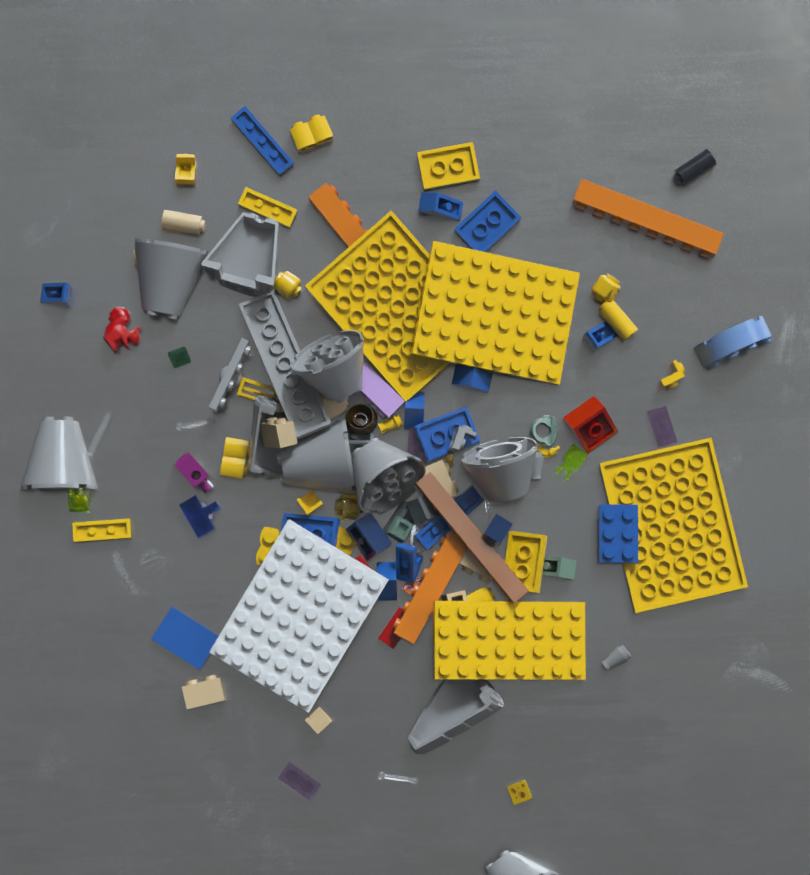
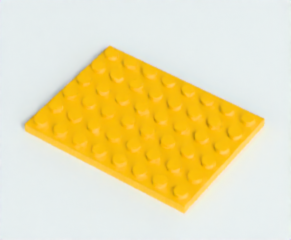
[304,211,451,402]
[411,241,580,385]
[599,437,748,613]

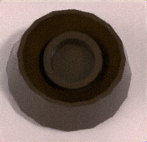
[345,403,378,435]

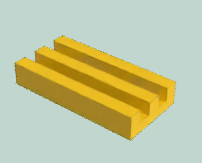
[237,377,277,401]

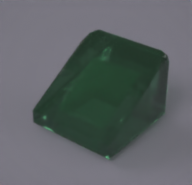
[167,347,191,368]

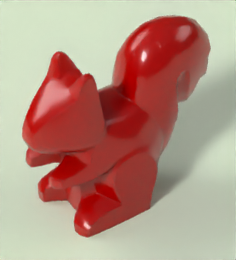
[103,307,141,354]

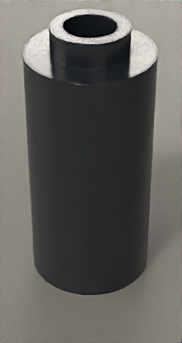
[673,149,717,185]

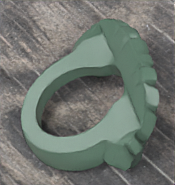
[530,415,558,447]

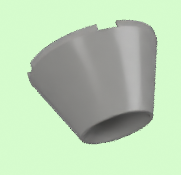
[461,437,537,502]

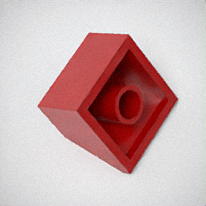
[563,396,618,454]

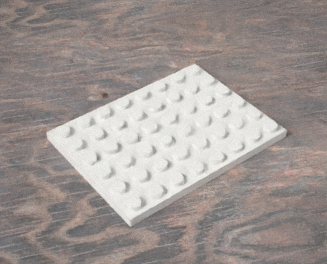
[209,519,389,713]

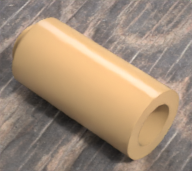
[161,210,205,235]

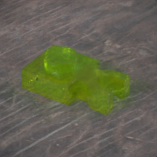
[556,443,589,480]
[67,488,89,512]

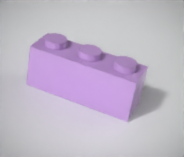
[360,361,405,419]

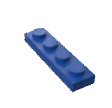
[231,106,294,176]
[414,485,484,550]

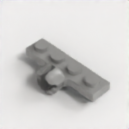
[209,338,251,412]

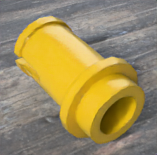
[377,414,403,435]

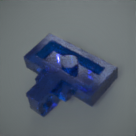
[179,495,220,538]

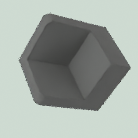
[406,495,438,524]

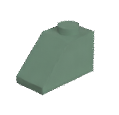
[542,556,577,580]

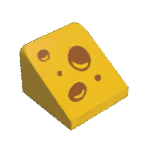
[507,780,532,805]

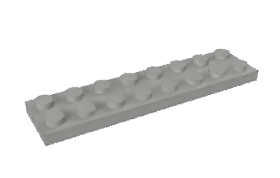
[238,290,332,440]

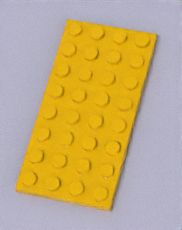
[433,601,586,680]

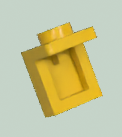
[175,154,196,184]
[659,360,685,390]

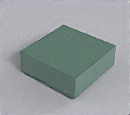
[387,515,413,542]

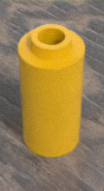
[599,300,638,341]

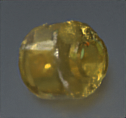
[335,494,363,520]

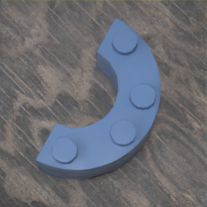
[694,316,772,369]

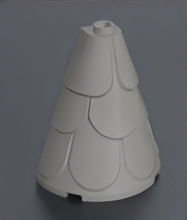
[408,679,504,755]

